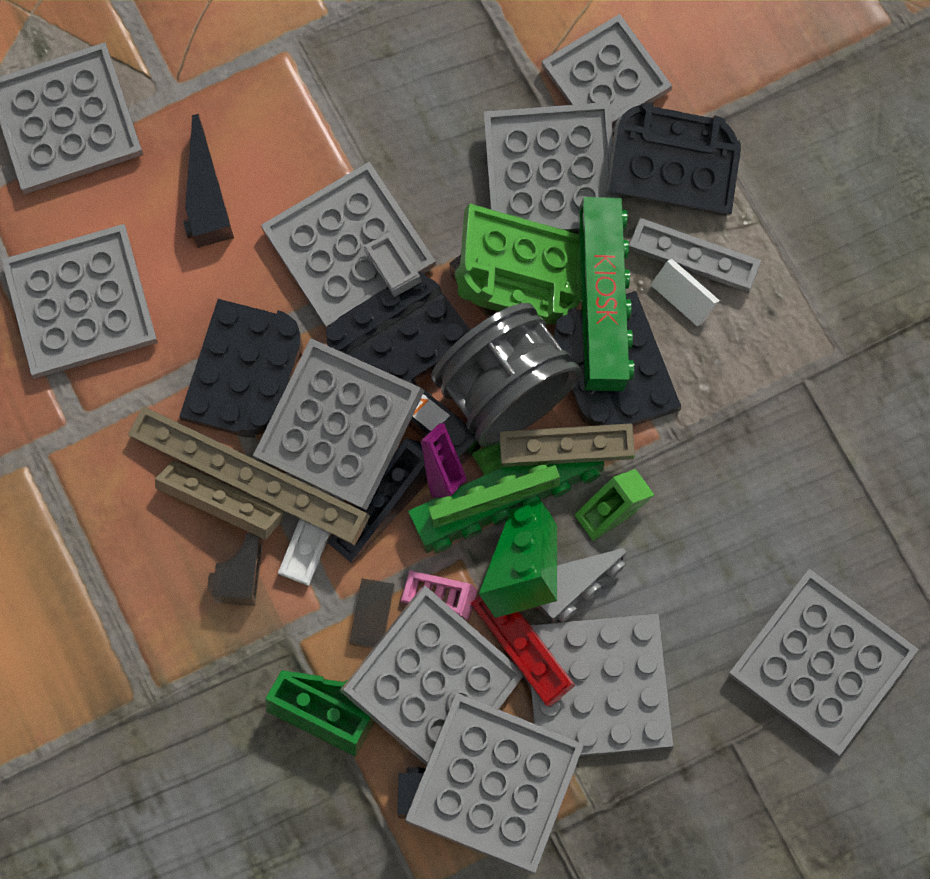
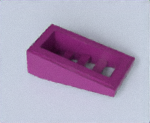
[421,423,467,498]

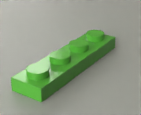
[428,465,560,528]

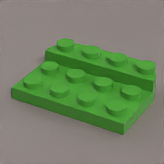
[455,203,581,324]

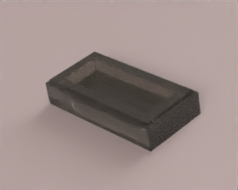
[349,578,395,649]

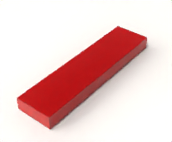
[471,595,575,707]

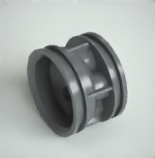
[431,303,582,447]

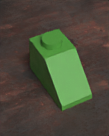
[574,469,654,541]

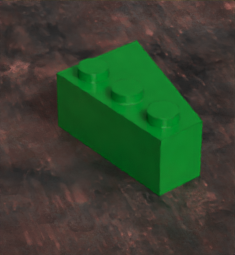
[479,500,557,618]
[265,670,375,757]

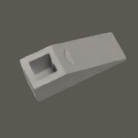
[536,548,626,623]

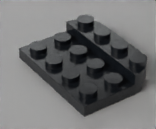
[606,103,741,216]
[326,272,470,385]
[554,291,681,426]
[179,299,303,438]

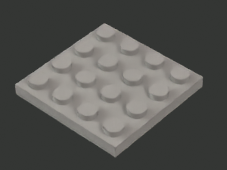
[0,42,144,195]
[484,102,618,232]
[261,162,436,330]
[1,224,158,379]
[253,338,424,510]
[728,569,919,757]
[340,586,524,766]
[531,614,673,757]
[405,693,584,875]

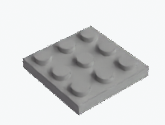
[542,14,672,127]

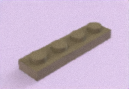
[500,424,635,467]
[155,460,284,540]

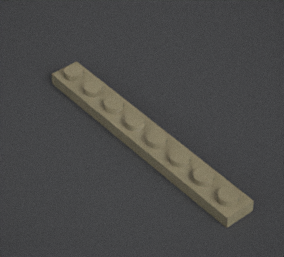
[128,406,370,546]

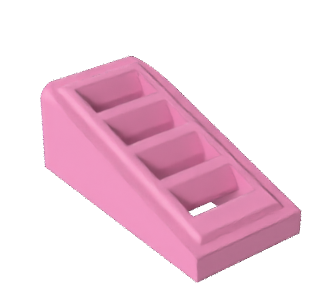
[401,570,477,621]

